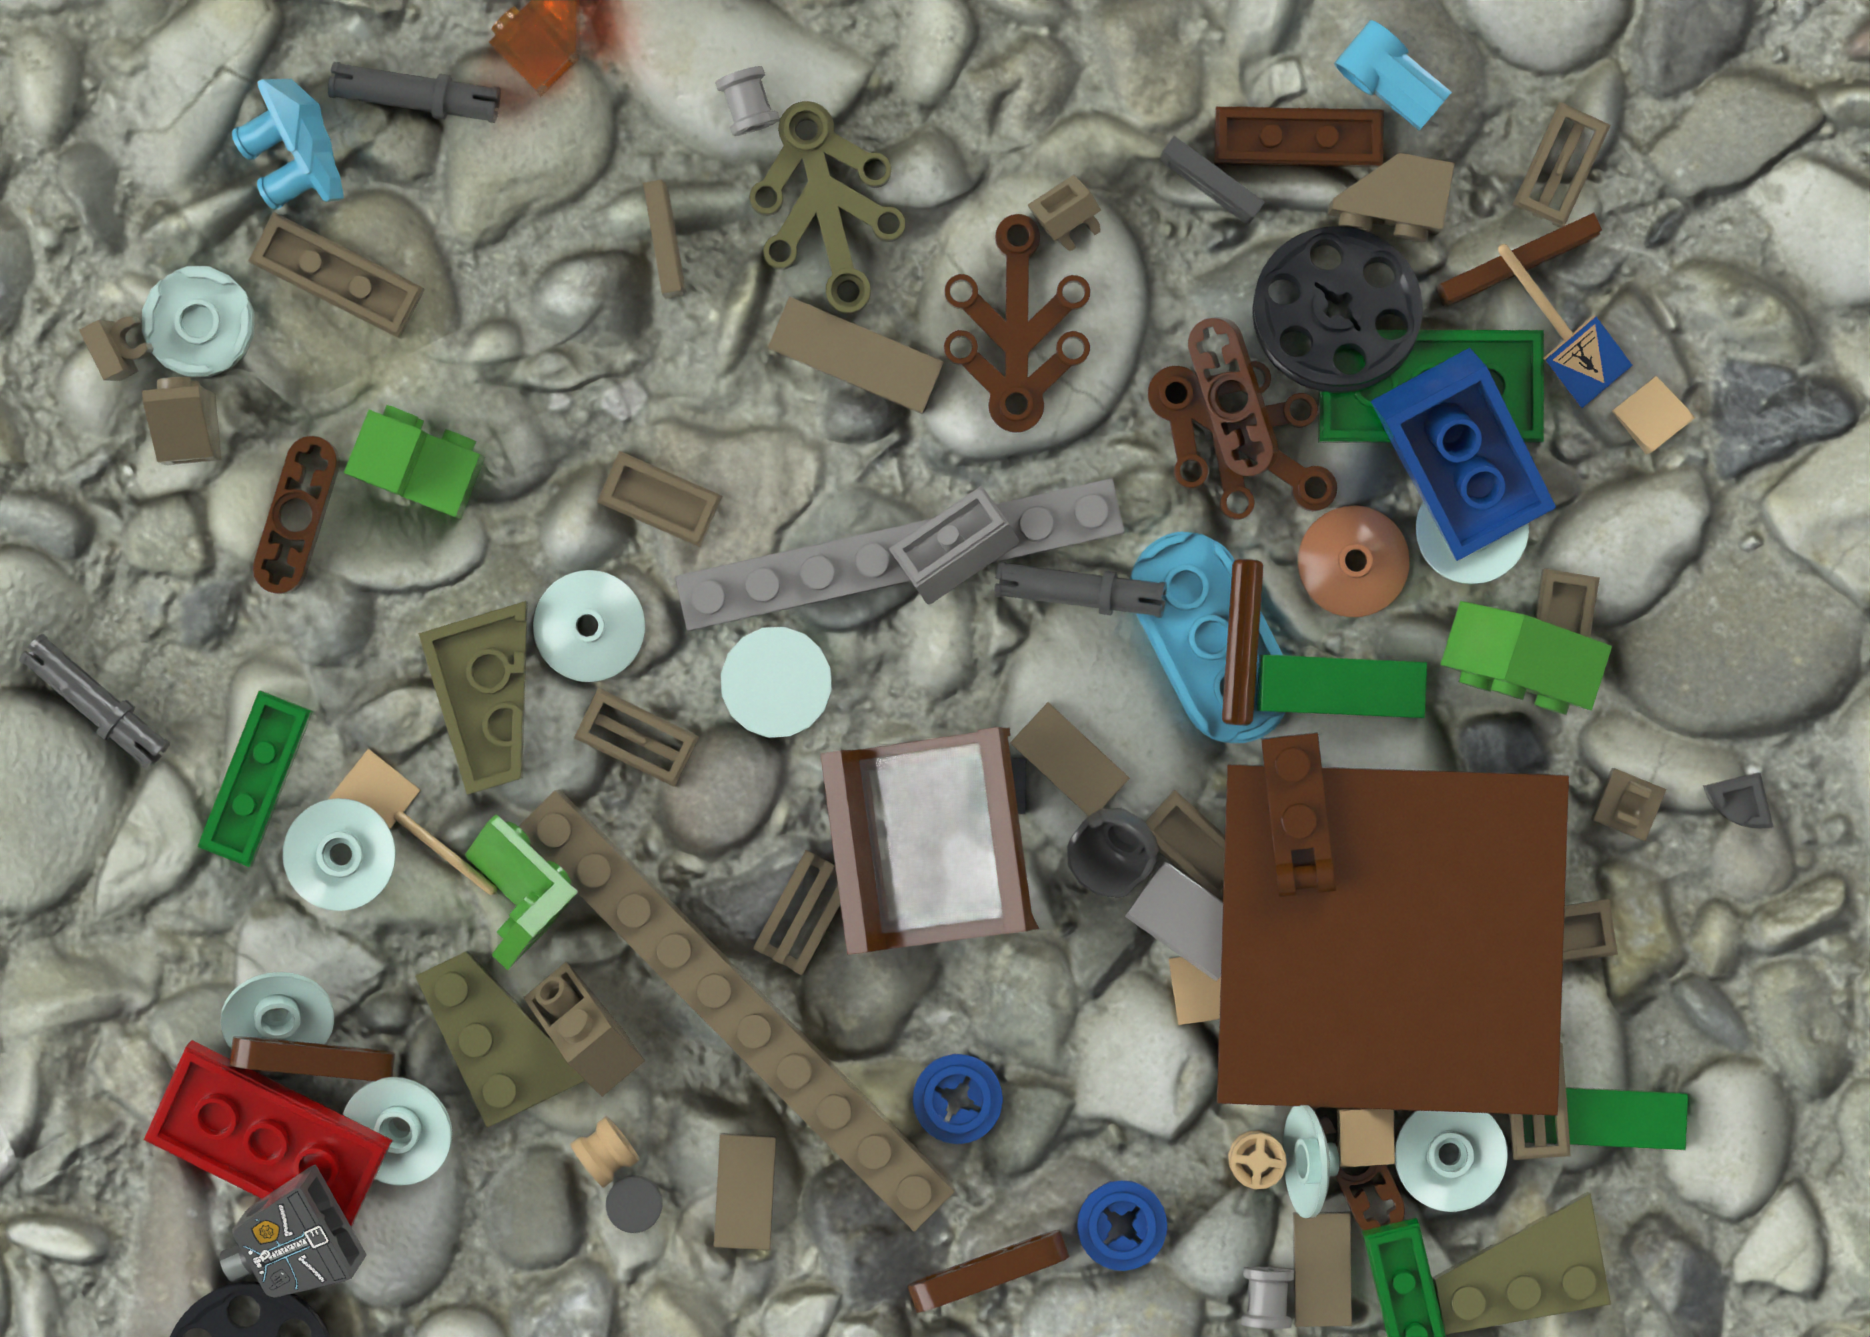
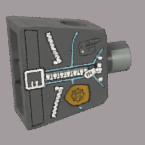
[220,1165,367,1298]

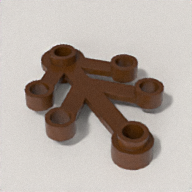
[944,214,1090,433]
[1148,361,1337,520]

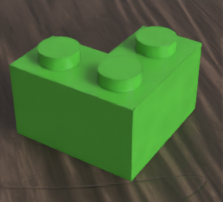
[344,405,486,520]
[1440,601,1612,715]

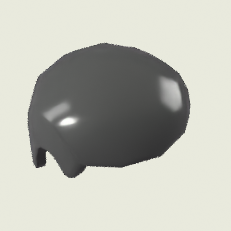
[1067,808,1159,898]

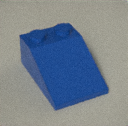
[1370,348,1557,561]

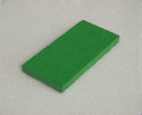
[1318,330,1544,443]

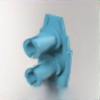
[232,79,344,210]

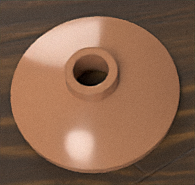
[1298,506,1410,617]

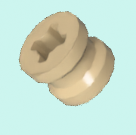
[570,1116,640,1188]
[1228,1130,1287,1190]

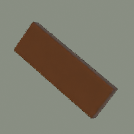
[1214,106,1384,168]
[1435,213,1602,307]

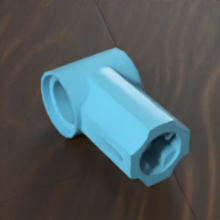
[1334,20,1452,131]

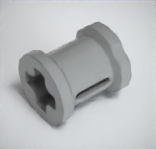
[715,66,780,136]
[1241,1266,1294,1329]

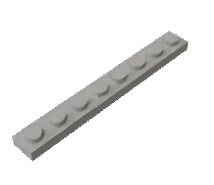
[675,478,1125,631]

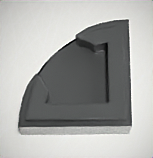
[1703,772,1774,829]

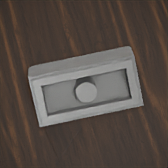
[889,485,1019,604]
[1125,862,1223,981]

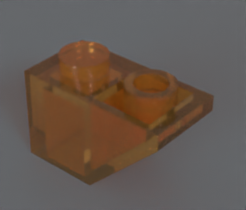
[489,0,581,97]

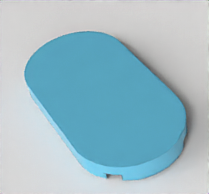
[1130,532,1286,743]

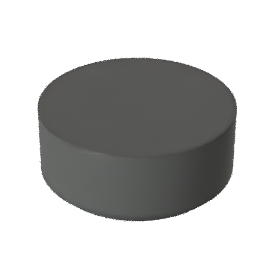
[606,1175,663,1233]

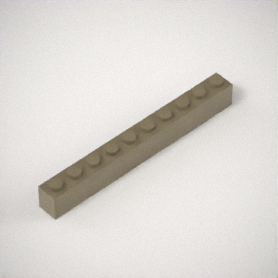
[519,790,955,1232]

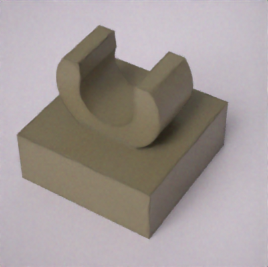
[1028,175,1101,251]
[79,317,154,381]
[1591,768,1667,841]

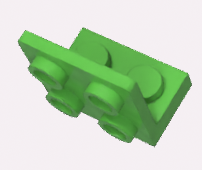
[465,815,578,970]

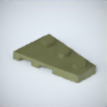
[418,601,528,795]
[415,951,585,1128]
[1433,1192,1611,1335]

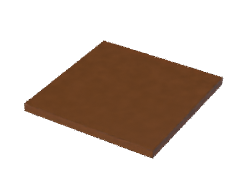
[1217,764,1569,1116]

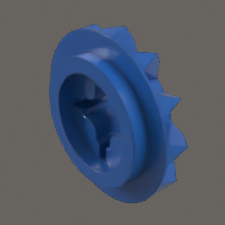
[913,1053,1003,1144]
[1077,1181,1167,1271]

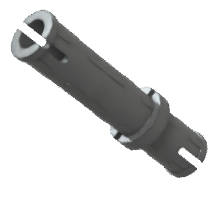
[328,61,501,123]
[994,561,1167,618]
[19,634,170,770]

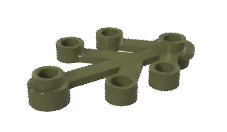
[749,101,905,314]

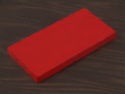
[144,1040,393,1228]

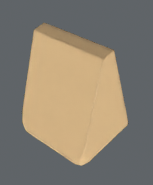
[1612,376,1695,455]
[1337,1108,1395,1167]

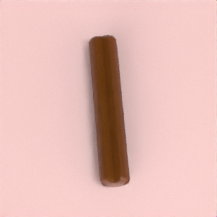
[1222,559,1264,726]

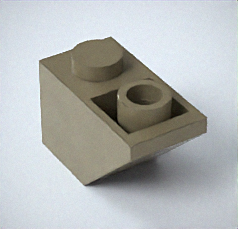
[1328,153,1455,242]
[142,377,222,465]
[523,962,645,1097]

